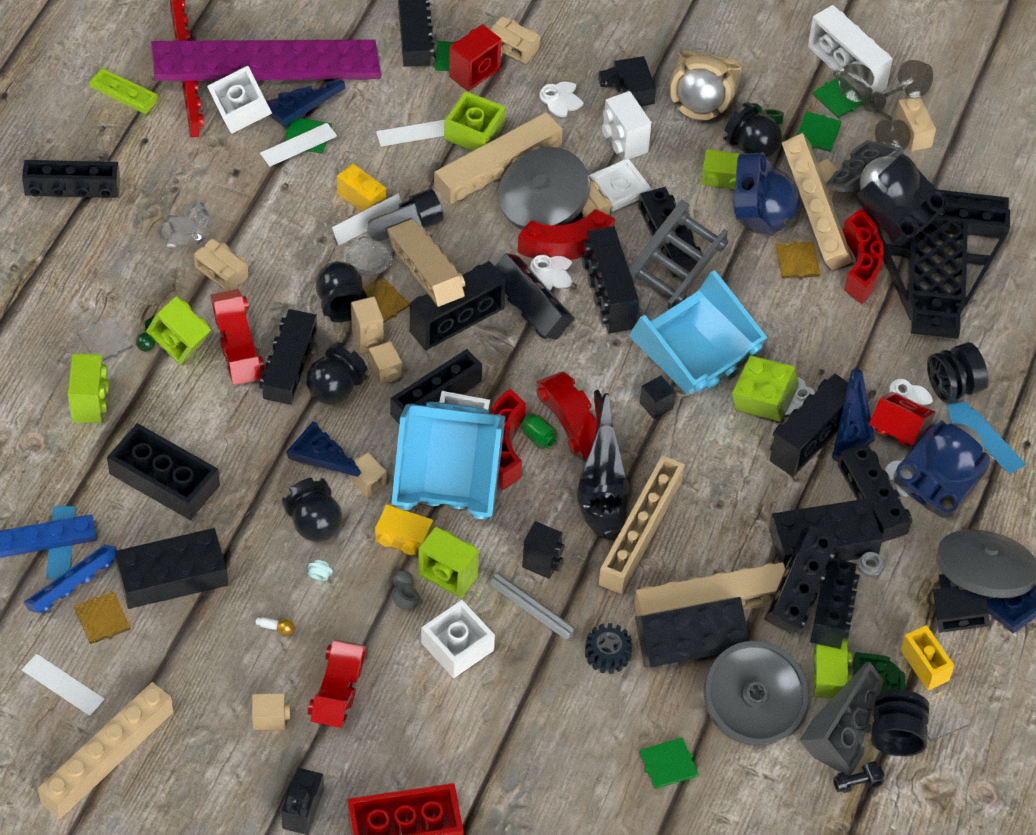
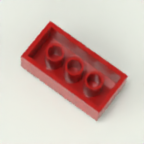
[347,783,464,835]

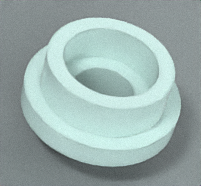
[307,560,333,581]

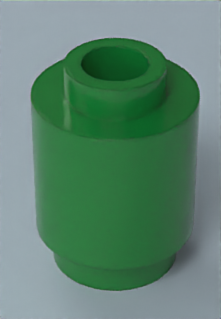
[521,413,557,449]

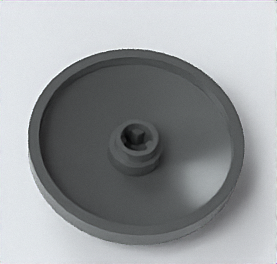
[498,147,590,230]
[936,529,1036,598]
[704,641,809,746]

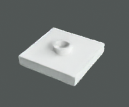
[589,158,652,212]

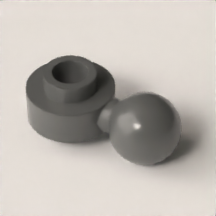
[392,570,420,609]

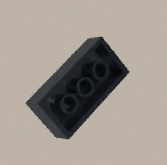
[582,226,639,334]
[409,261,506,351]
[770,373,849,477]
[107,423,220,520]
[769,498,883,569]
[114,528,228,609]
[635,597,749,668]

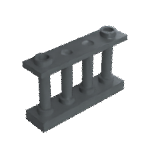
[629,199,728,310]

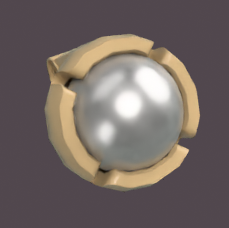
[669,50,742,120]

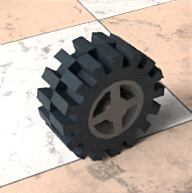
[585,623,632,674]

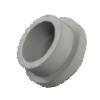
[858,552,884,577]

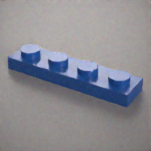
[0,514,97,558]
[24,544,117,613]

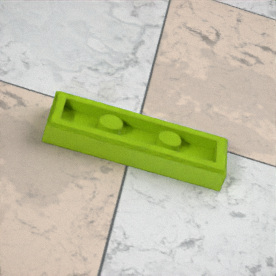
[89,68,159,114]

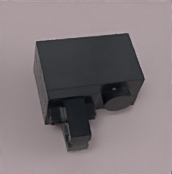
[598,56,656,106]
[933,574,990,633]
[281,767,324,835]

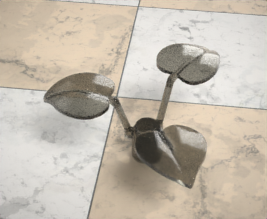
[833,60,933,151]

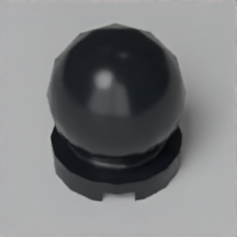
[723,102,782,158]
[316,261,368,322]
[306,342,368,405]
[282,477,342,543]

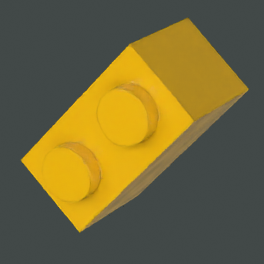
[337,163,386,212]
[375,504,433,556]
[900,625,954,691]

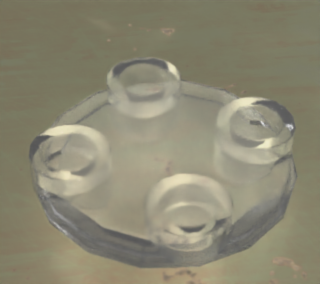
[346,236,393,276]

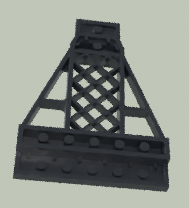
[868,189,1010,339]

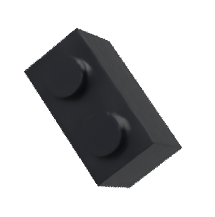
[522,521,565,579]

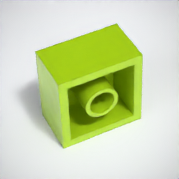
[444,91,506,151]
[146,296,211,365]
[68,354,110,423]
[732,355,799,422]
[419,527,479,599]

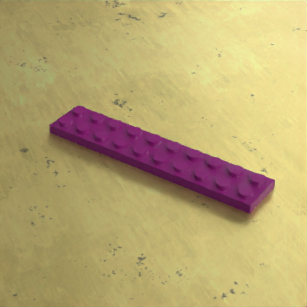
[151,39,381,81]

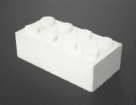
[808,5,893,101]

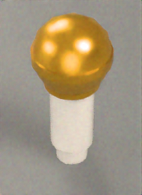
[256,617,295,636]

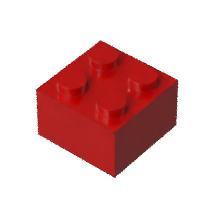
[449,24,501,92]
[869,391,936,446]

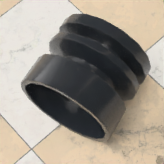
[927,342,988,403]
[871,690,930,757]

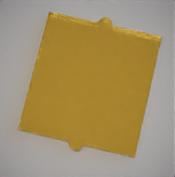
[775,241,820,280]
[365,278,410,323]
[74,592,130,645]

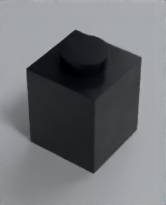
[640,375,676,419]

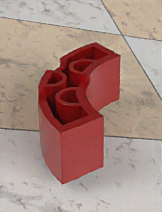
[843,208,884,304]
[517,209,615,260]
[210,289,264,385]
[536,371,597,459]
[490,388,526,491]
[307,640,367,728]

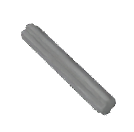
[490,573,575,640]

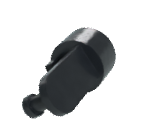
[367,188,444,241]

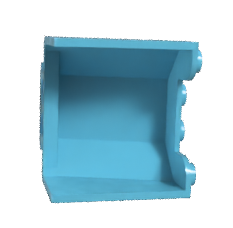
[629,270,767,395]
[391,402,505,519]

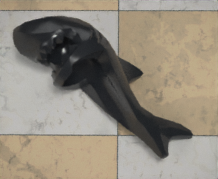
[577,390,630,541]

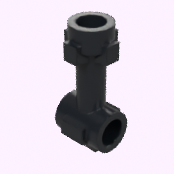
[833,761,885,793]

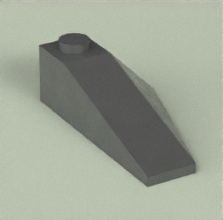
[826,140,904,192]
[800,662,884,776]

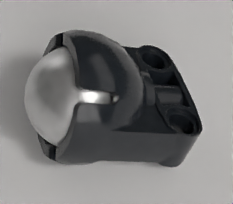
[855,153,947,245]

